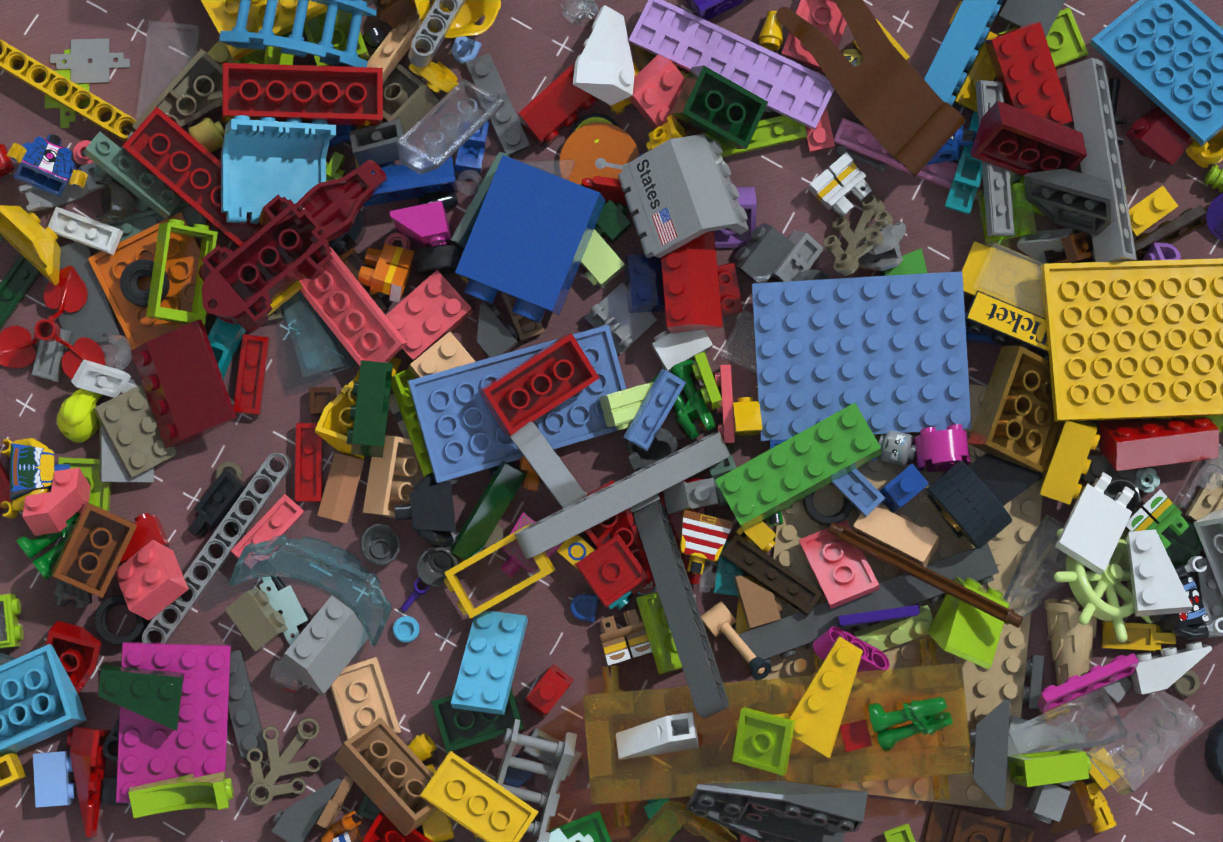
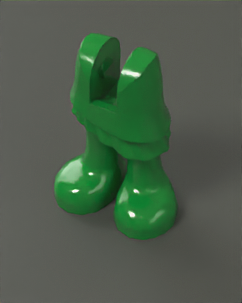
[650,360,715,440]
[16,512,79,580]
[869,697,953,752]

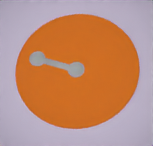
[560,122,640,203]

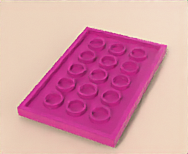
[116,642,231,803]

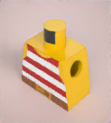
[680,510,733,575]

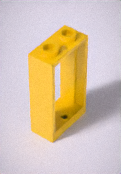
[444,524,555,619]

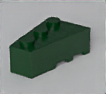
[347,360,393,458]
[98,665,184,731]

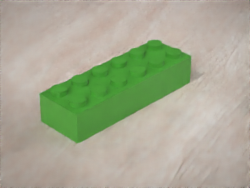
[715,403,882,531]

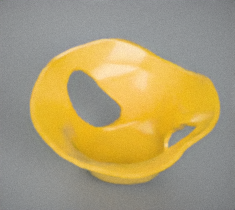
[414,0,501,38]

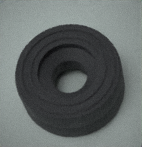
[414,245,461,276]
[120,259,170,308]

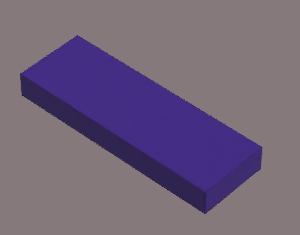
[836,605,920,627]

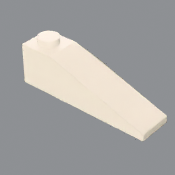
[573,5,635,106]

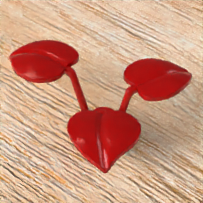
[0,266,106,379]

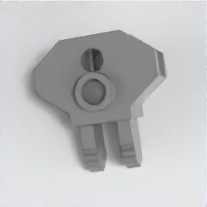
[858,222,906,271]

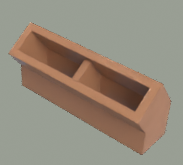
[317,453,365,524]

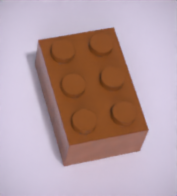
[51,501,137,598]

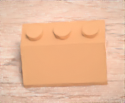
[363,436,424,521]

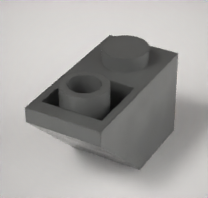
[477,302,518,358]

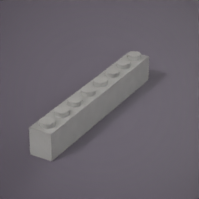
[1065,58,1137,262]

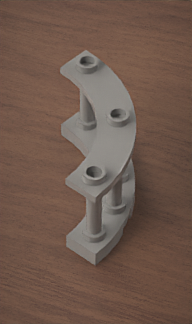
[476,719,577,842]

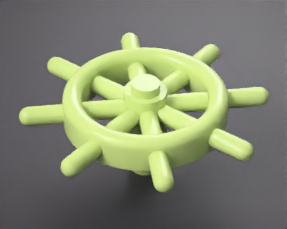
[1054,528,1153,642]

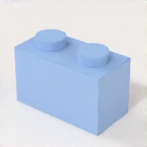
[33,751,77,807]

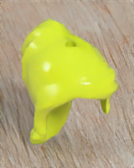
[56,388,102,443]

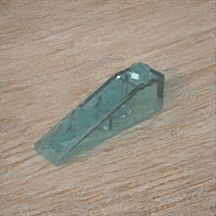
[282,290,357,381]

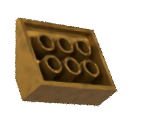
[968,346,1065,474]

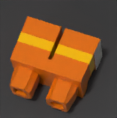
[358,243,415,303]

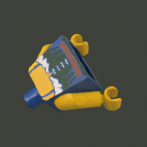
[0,438,70,519]

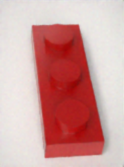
[233,334,270,415]
[295,423,323,502]

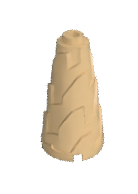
[1045,598,1097,702]

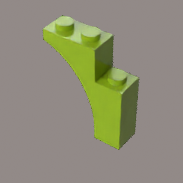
[128,771,234,818]

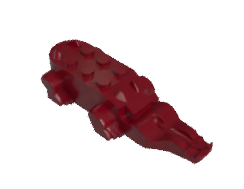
[198,160,387,332]

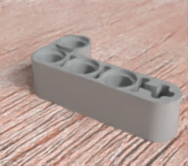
[510,421,587,508]

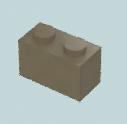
[224,587,288,652]

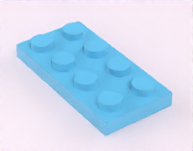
[451,610,528,715]

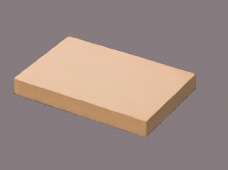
[330,657,401,740]

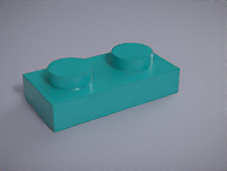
[714,541,743,597]

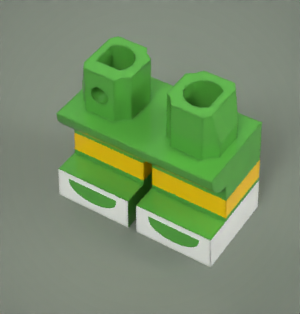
[1126,489,1189,549]

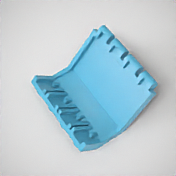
[221,115,336,224]

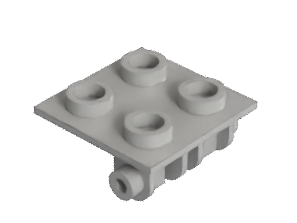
[584,283,657,355]

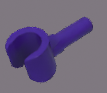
[401,578,430,612]

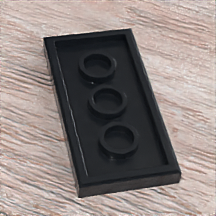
[927,453,1043,538]

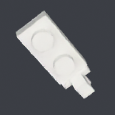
[71,360,137,398]

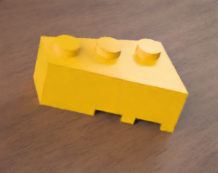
[1040,420,1100,505]

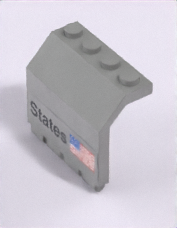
[618,134,749,258]

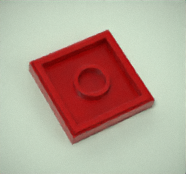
[575,534,648,608]

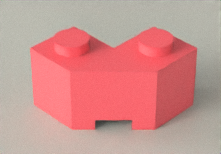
[22,467,91,536]

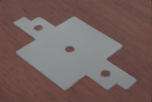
[50,38,130,83]

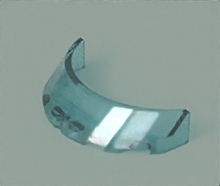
[229,535,392,647]

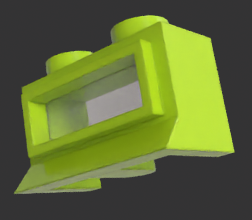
[0,594,24,649]

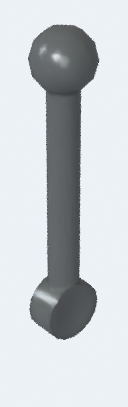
[836,145,887,173]

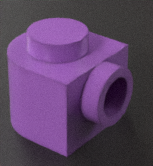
[1143,243,1181,261]

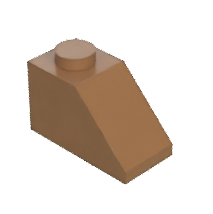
[733,575,783,628]

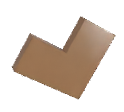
[317,774,355,828]

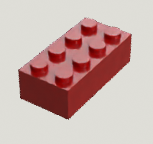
[984,22,1073,125]
[478,333,599,436]

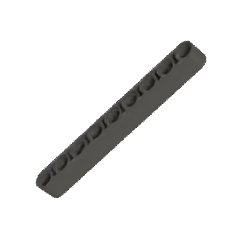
[634,501,729,719]

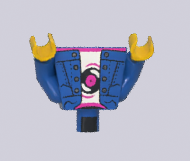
[6,135,88,197]

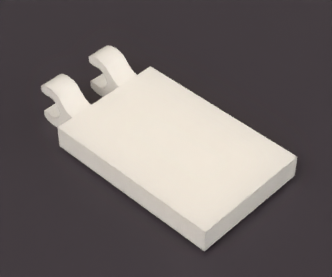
[1055,472,1134,575]

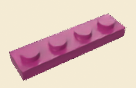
[1037,653,1139,714]

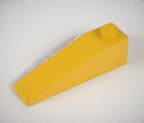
[315,357,401,460]

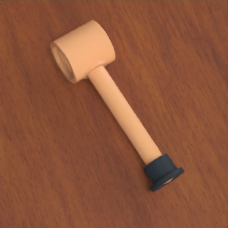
[701,601,771,680]

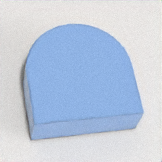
[452,36,482,65]

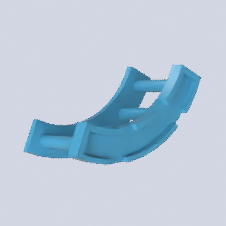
[219,0,377,67]

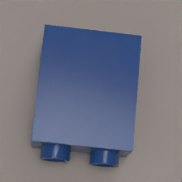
[455,155,606,323]

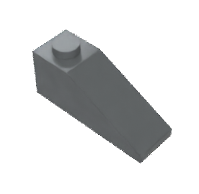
[272,777,343,842]

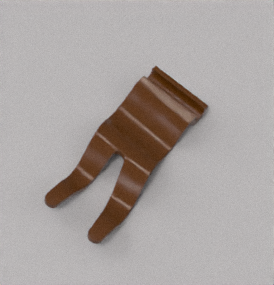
[776,0,966,177]

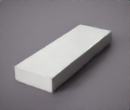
[48,207,123,255]

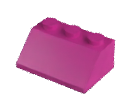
[390,201,453,248]

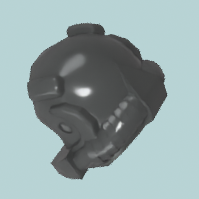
[625,427,677,470]

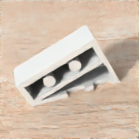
[1126,530,1193,617]

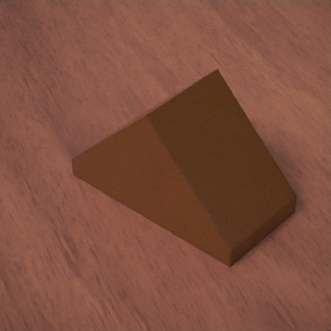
[1051,780,1098,834]

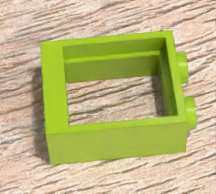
[1007,748,1091,787]

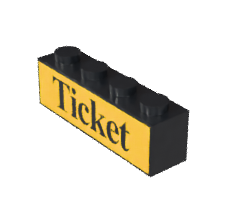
[965,290,1049,360]

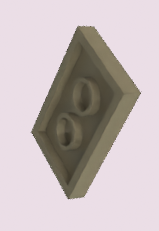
[93,385,178,478]

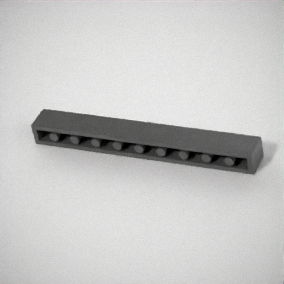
[739,543,999,663]

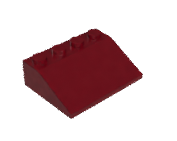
[131,319,237,448]

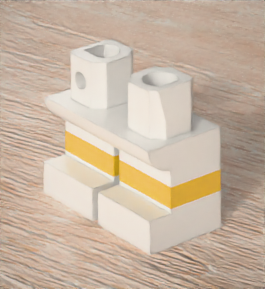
[808,152,872,216]

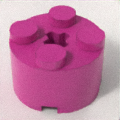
[914,424,971,472]

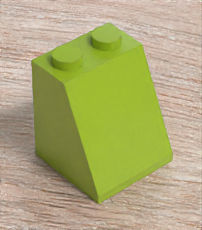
[927,577,1009,669]

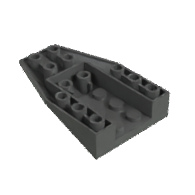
[685,781,868,842]

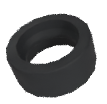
[803,483,853,526]
[94,595,147,645]

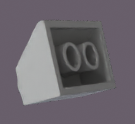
[280,596,370,696]

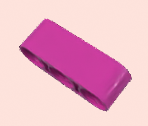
[813,626,890,683]

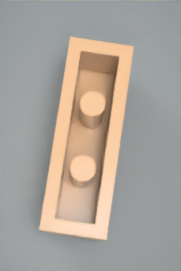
[853,504,939,567]

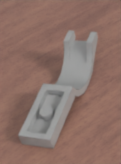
[19,162,119,212]

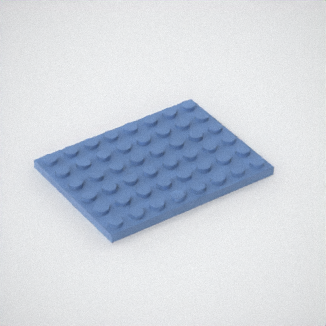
[752,271,972,441]

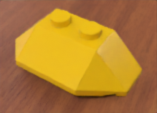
[0,205,61,286]

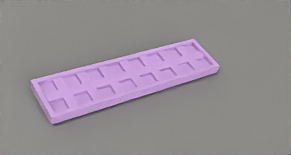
[629,0,835,130]

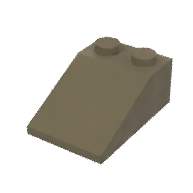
[382,63,439,136]

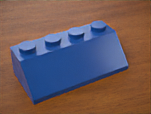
[362,154,458,207]

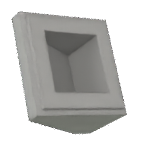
[1100,677,1133,703]

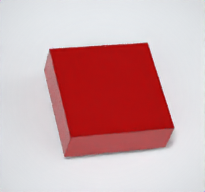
[839,719,872,753]

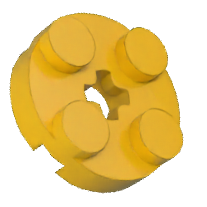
[409,52,460,94]

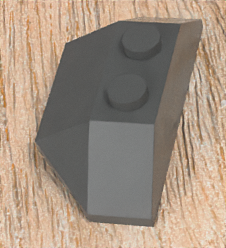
[1024,169,1115,236]
[968,699,1010,809]

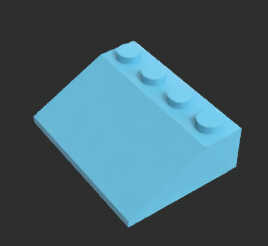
[0,644,87,757]

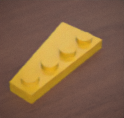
[789,636,863,759]

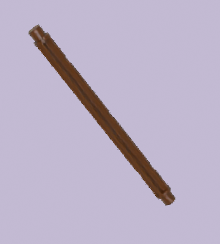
[828,522,1023,628]

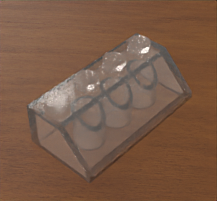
[397,79,504,174]
[1086,690,1204,796]

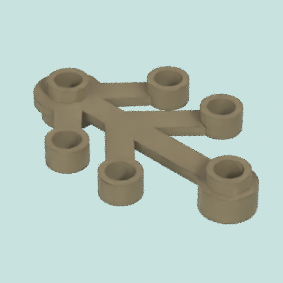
[823,194,893,276]
[246,717,322,806]

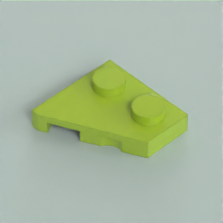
[691,352,722,410]

